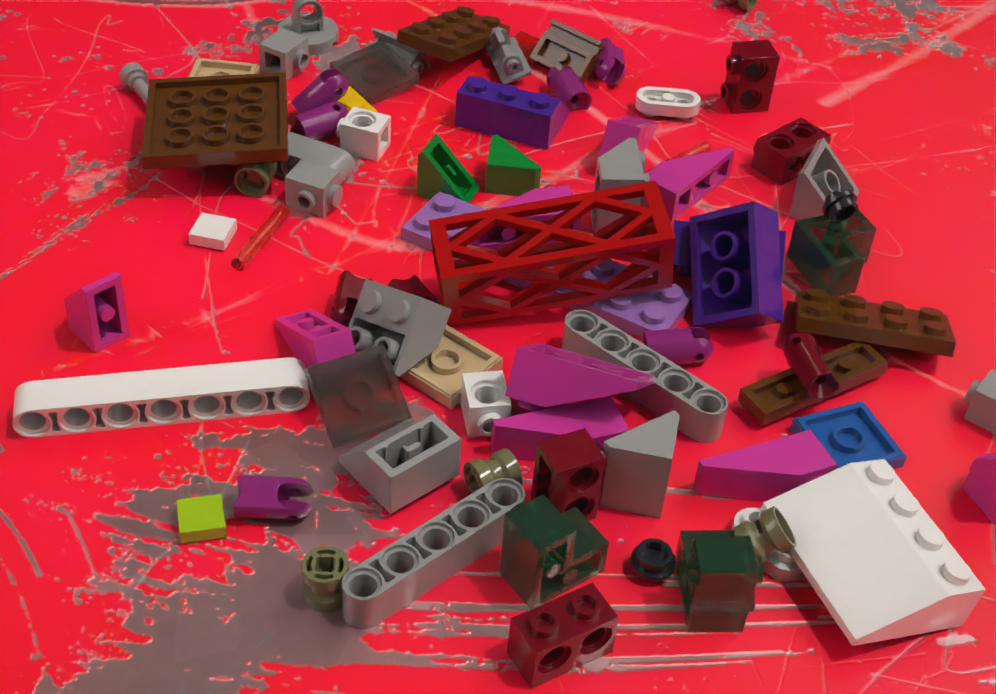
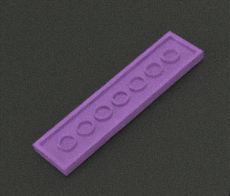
[401,191,693,339]

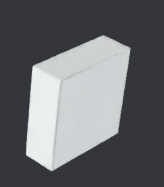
[188,212,237,251]

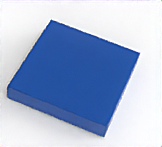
[790,401,907,469]

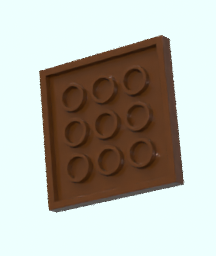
[141,72,289,170]

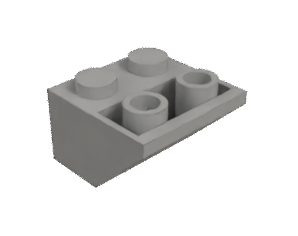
[591,138,650,232]
[348,279,452,376]
[338,414,461,514]

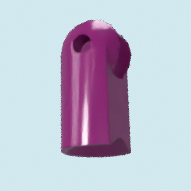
[595,38,626,86]
[547,65,592,112]
[291,68,349,113]
[290,101,349,140]
[643,327,714,365]
[233,475,314,520]

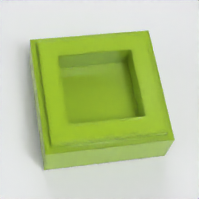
[176,494,227,544]

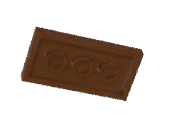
[396,6,511,62]
[794,288,956,357]

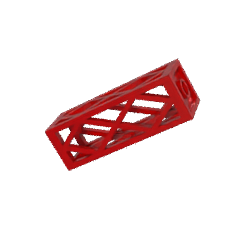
[429,181,676,327]

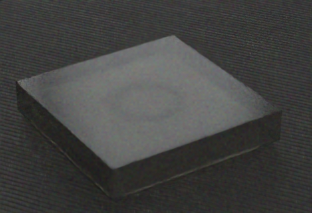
[330,40,419,105]
[304,344,412,449]

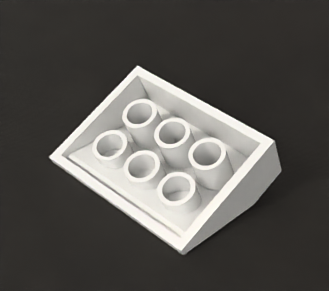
[760,459,986,646]

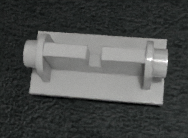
[365,27,431,76]
[486,27,532,85]

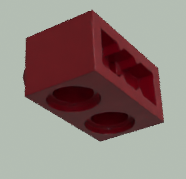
[720,40,780,114]
[751,117,832,186]
[530,428,607,533]
[507,583,619,689]

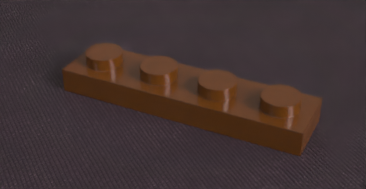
[738,341,889,426]

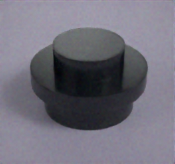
[821,189,858,223]
[630,538,676,582]

